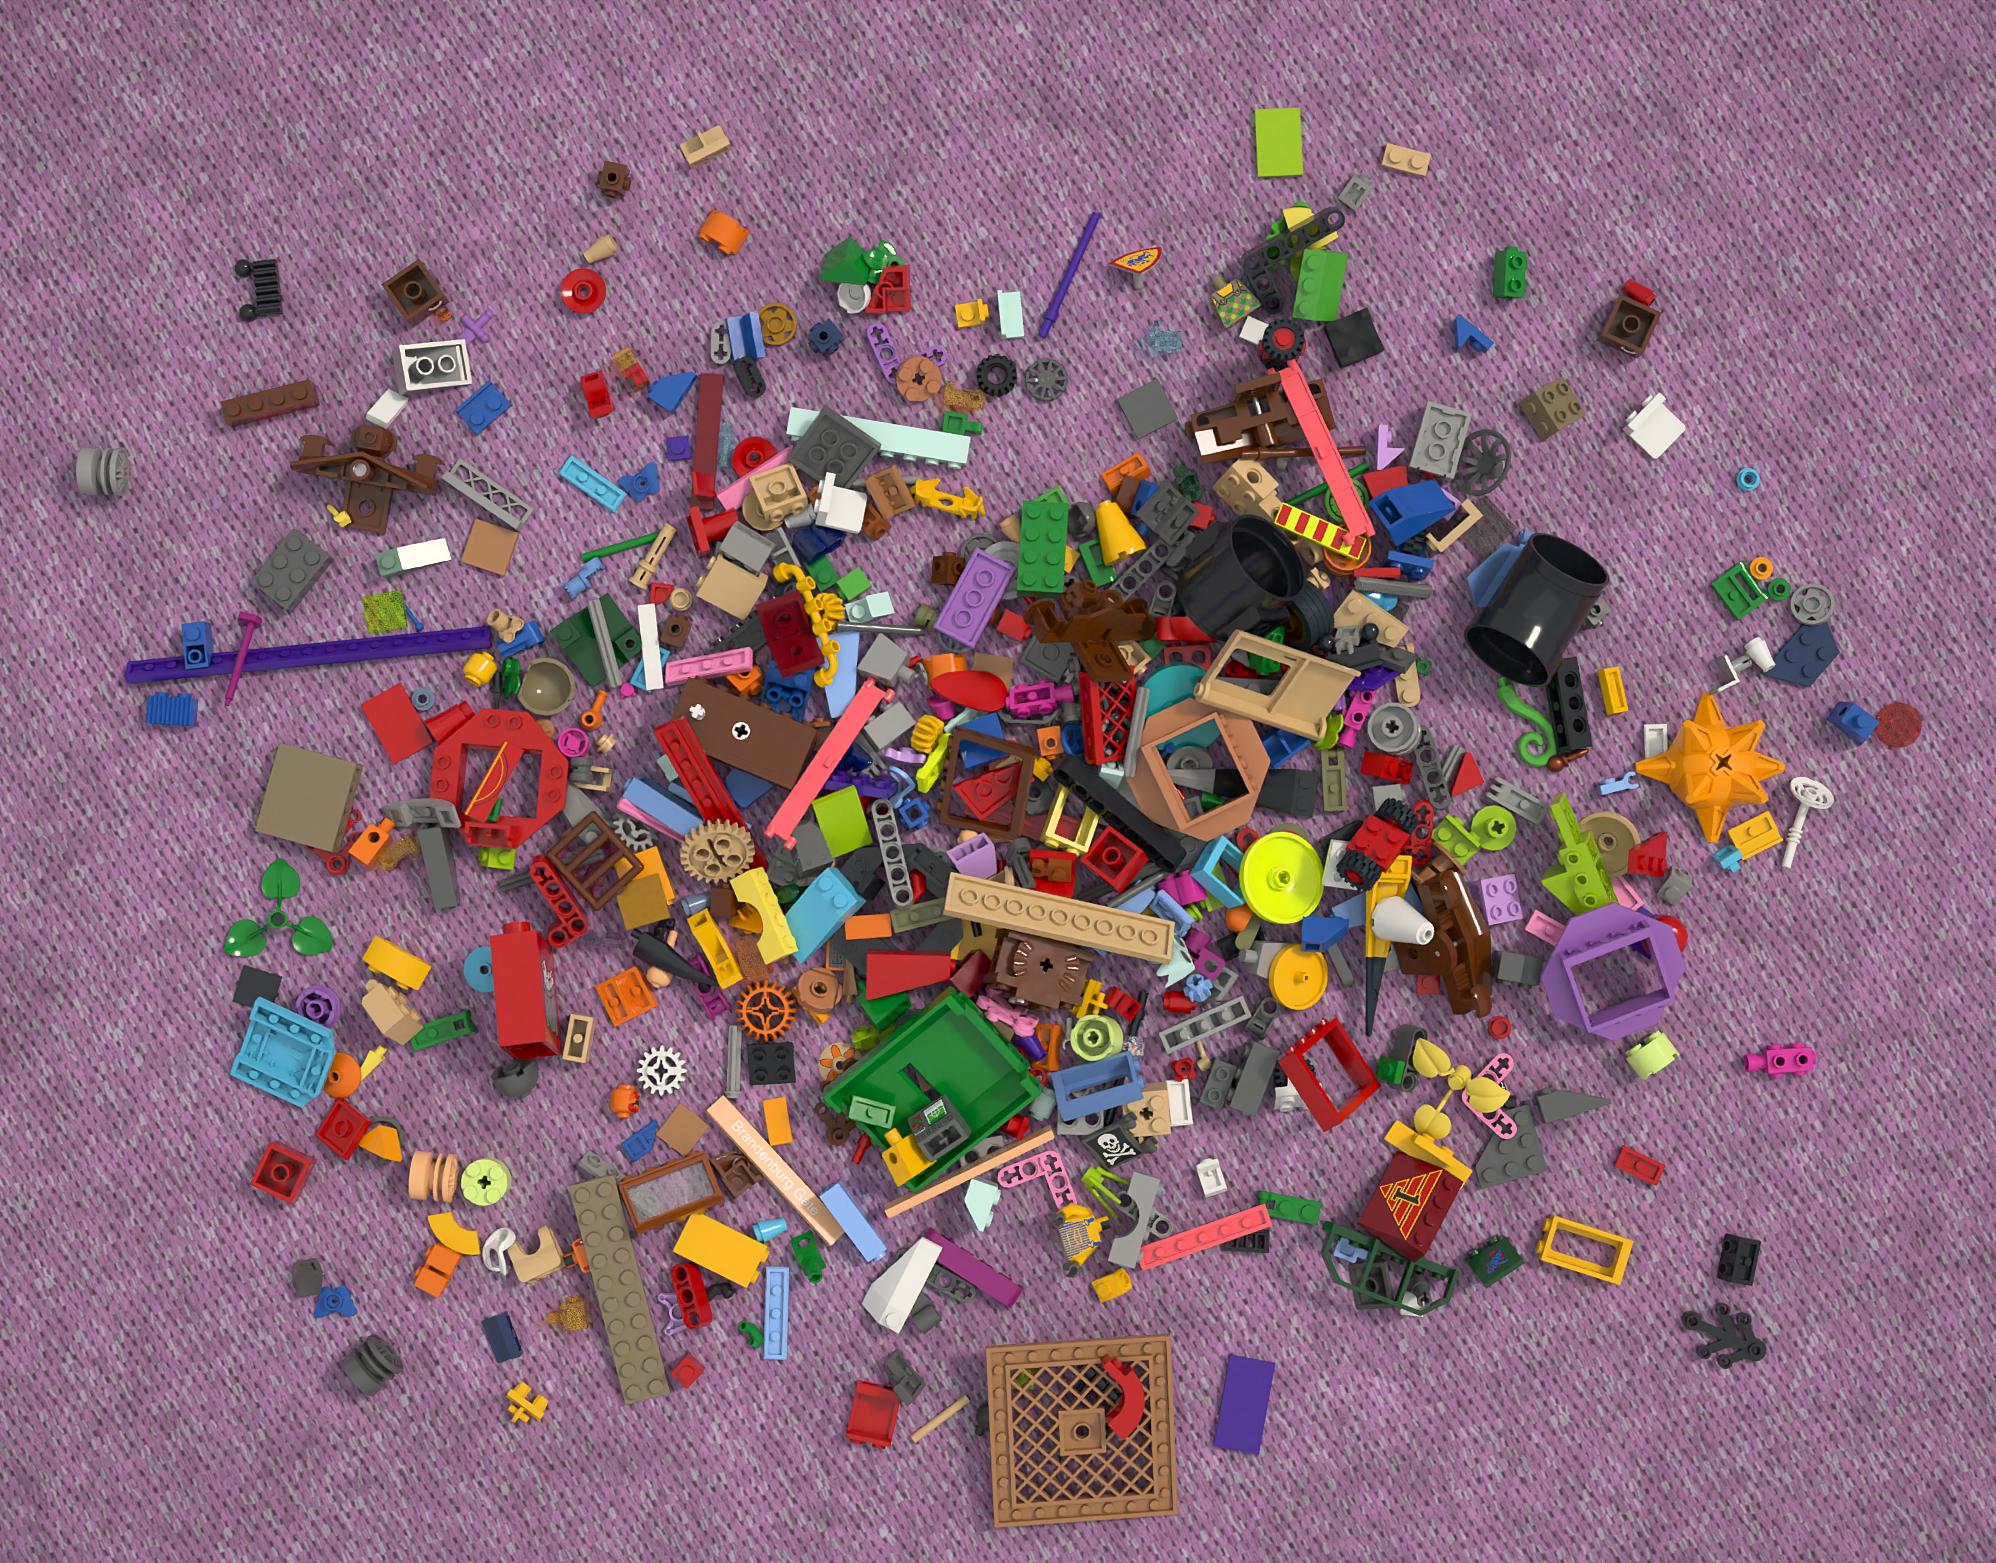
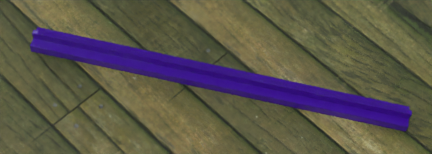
[124,626,492,684]

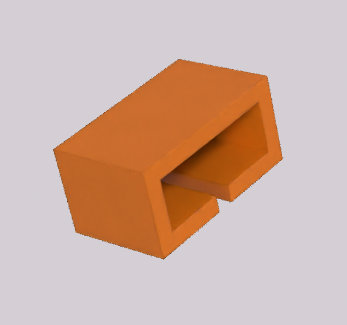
[414,1242,463,1298]

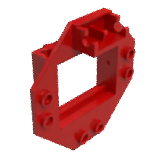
[430,708,569,849]

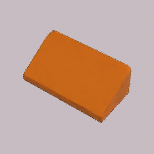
[1100,452,1152,498]
[1031,1023,1063,1071]

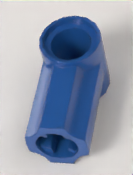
[496,620,545,659]

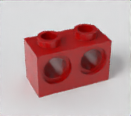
[1163,642,1211,670]

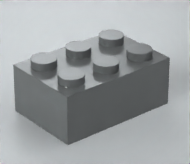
[251,528,334,612]
[1225,1040,1280,1116]

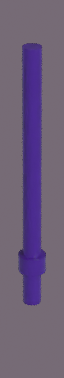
[1038,212,1101,339]

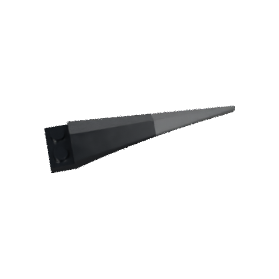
[1168,769,1318,817]

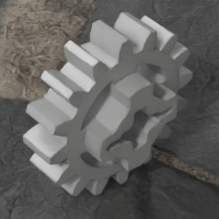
[610,809,660,852]

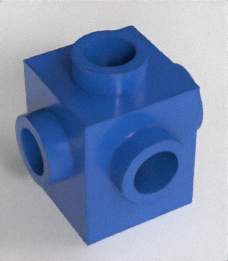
[897,796,932,830]

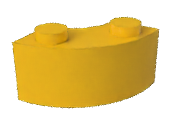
[362,935,431,990]

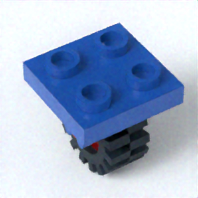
[1381,529,1434,581]

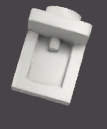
[1196,1158,1227,1198]

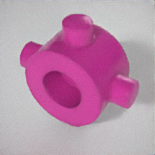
[620,682,637,699]

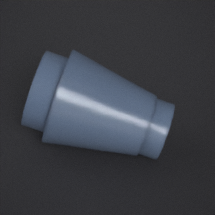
[680,891,711,917]

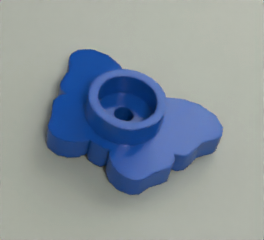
[618,462,660,501]
[314,1285,357,1318]

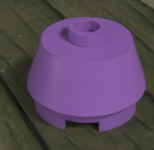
[295,985,341,1028]

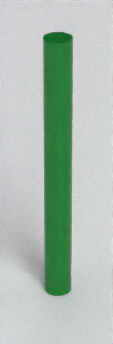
[1285,462,1370,507]
[581,531,666,563]

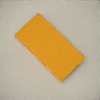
[763,1096,793,1146]

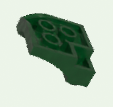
[550,593,642,688]

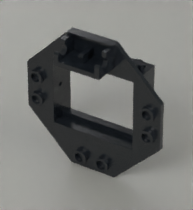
[832,843,963,976]

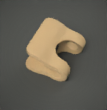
[507,1225,566,1284]

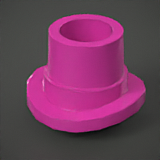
[927,694,956,720]

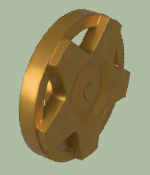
[758,303,797,346]

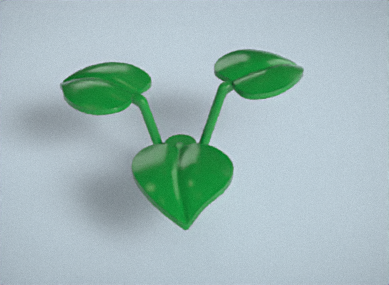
[224,858,333,957]

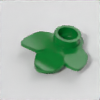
[861,240,905,285]
[501,657,521,699]

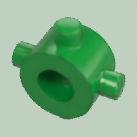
[1416,657,1432,676]

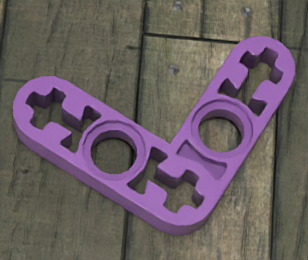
[867,323,947,386]

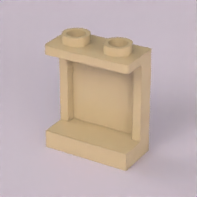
[1426,499,1483,552]
[695,551,768,621]

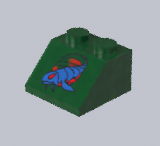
[1464,1234,1525,1288]

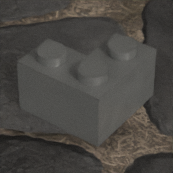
[1491,950,1544,989]

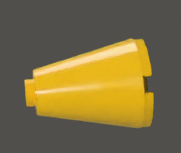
[1095,500,1147,566]

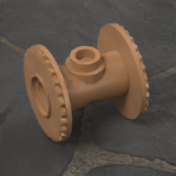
[1410,841,1466,888]

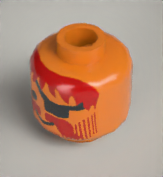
[609,1085,640,1119]

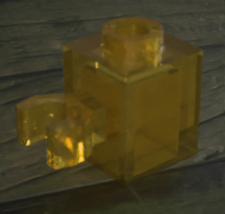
[547,1295,590,1332]

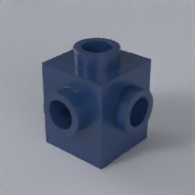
[808,318,845,357]

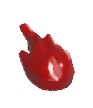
[1225,660,1277,679]

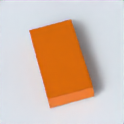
[845,913,892,940]

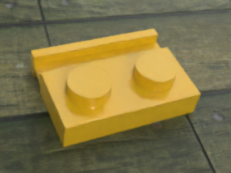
[1726,811,1783,861]

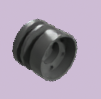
[341,1333,404,1397]

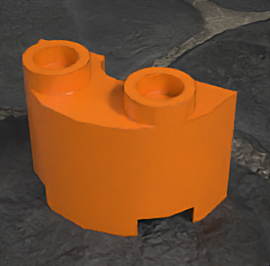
[698,209,750,255]
[921,653,967,689]

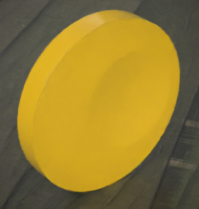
[1269,943,1328,1010]

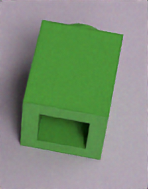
[836,567,872,602]

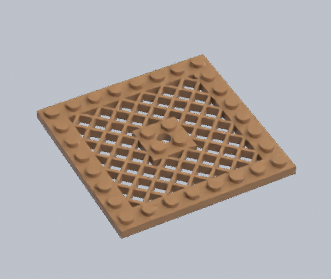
[985,1333,1178,1528]

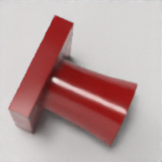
[686,506,739,559]

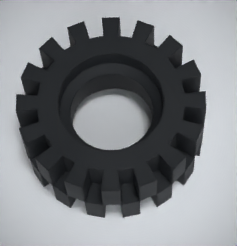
[976,354,1017,397]

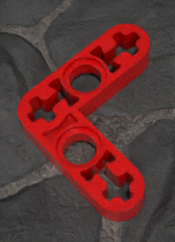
[1403,799,1434,866]

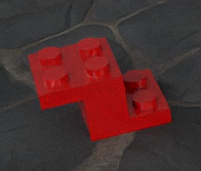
[1029,849,1076,899]

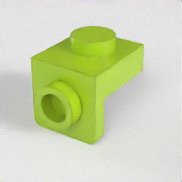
[478,846,516,870]

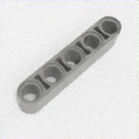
[872,798,914,911]

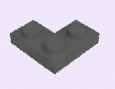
[884,1349,926,1406]

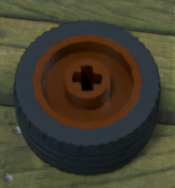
[1281,580,1335,651]

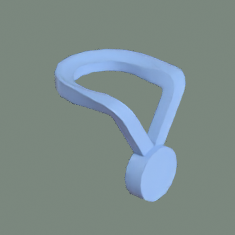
[887,766,915,809]

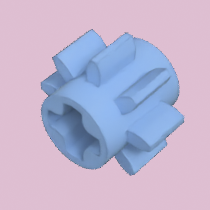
[1183,974,1213,1002]

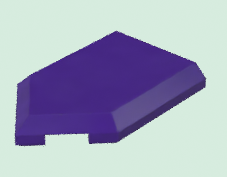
[1346,665,1402,691]

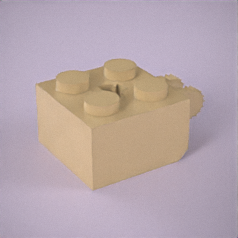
[362,979,424,1045]
[1121,1082,1171,1149]

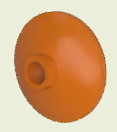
[323,1052,361,1098]

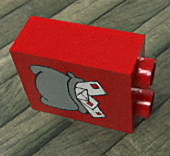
[490,922,562,1061]

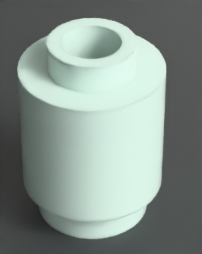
[1028,1086,1057,1121]

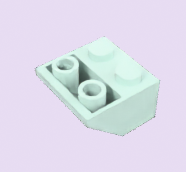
[964,1176,1001,1232]

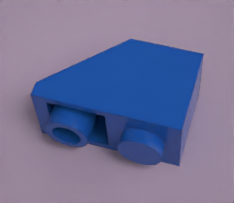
[181,621,213,669]
[1301,915,1349,953]

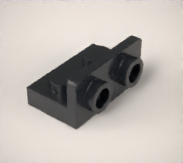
[1717,1233,1761,1286]

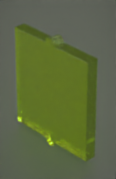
[363,590,408,634]

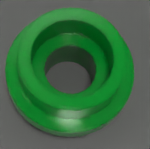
[1767,578,1791,601]

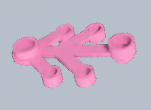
[976,984,1039,1037]

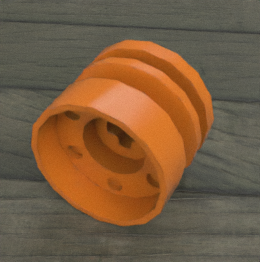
[1322,523,1371,578]

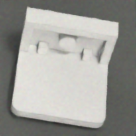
[1622,393,1685,459]
[813,472,867,534]

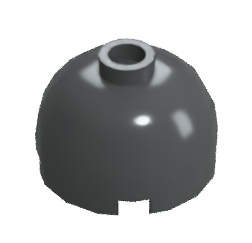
[491,1059,539,1098]

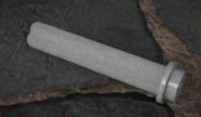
[724,1025,742,1098]

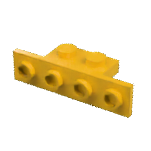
[1384,1120,1473,1190]

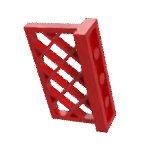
[1078,665,1136,765]

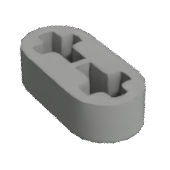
[710,321,732,365]

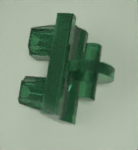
[1172,463,1203,503]

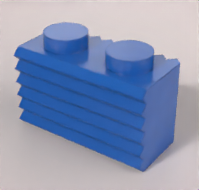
[146,692,198,727]

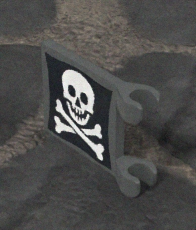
[1081,1112,1158,1171]

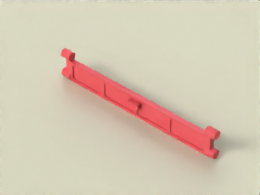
[1266,359,1376,547]
[763,677,896,851]

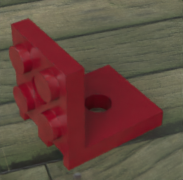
[755,590,825,679]

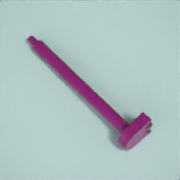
[225,611,262,706]

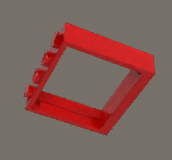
[1278,1017,1381,1132]

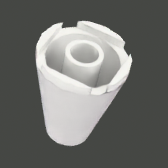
[1371,895,1434,945]

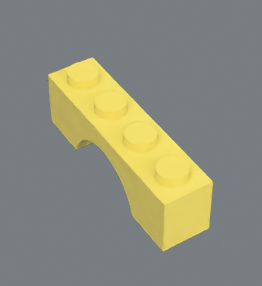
[730,867,799,965]

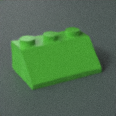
[1291,247,1348,321]

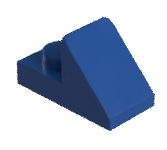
[1453,314,1494,353]

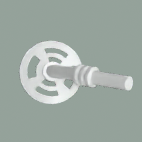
[1781,777,1834,869]

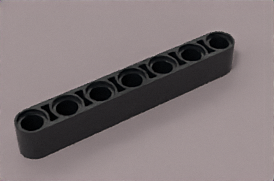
[1053,754,1186,873]

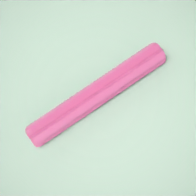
[616,797,685,843]

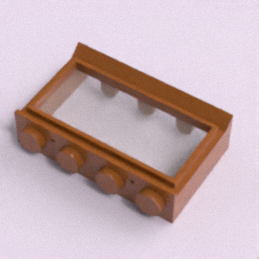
[618,1150,725,1239]

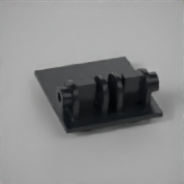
[746,1041,796,1085]

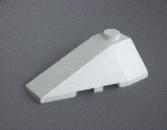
[862,1237,943,1333]

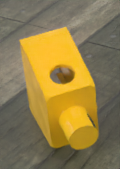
[882,1128,937,1187]

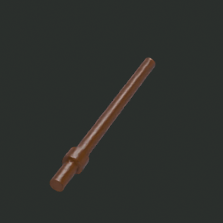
[1238,446,1366,461]

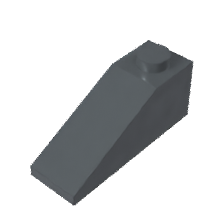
[1534,1087,1612,1123]

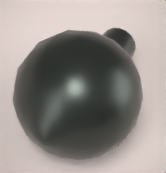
[974,1402,989,1436]

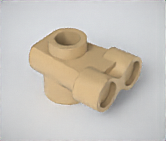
[487,609,524,643]

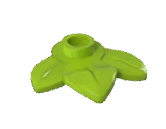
[1311,713,1344,750]

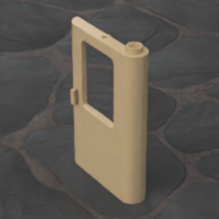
[1193,629,1361,742]

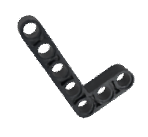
[1240,206,1345,315]

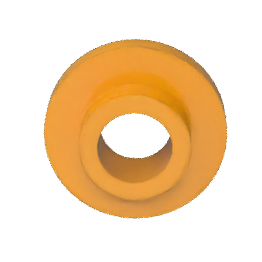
[1749,557,1773,580]

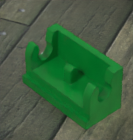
[1078,538,1118,588]

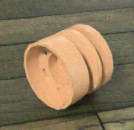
[409,1151,459,1202]

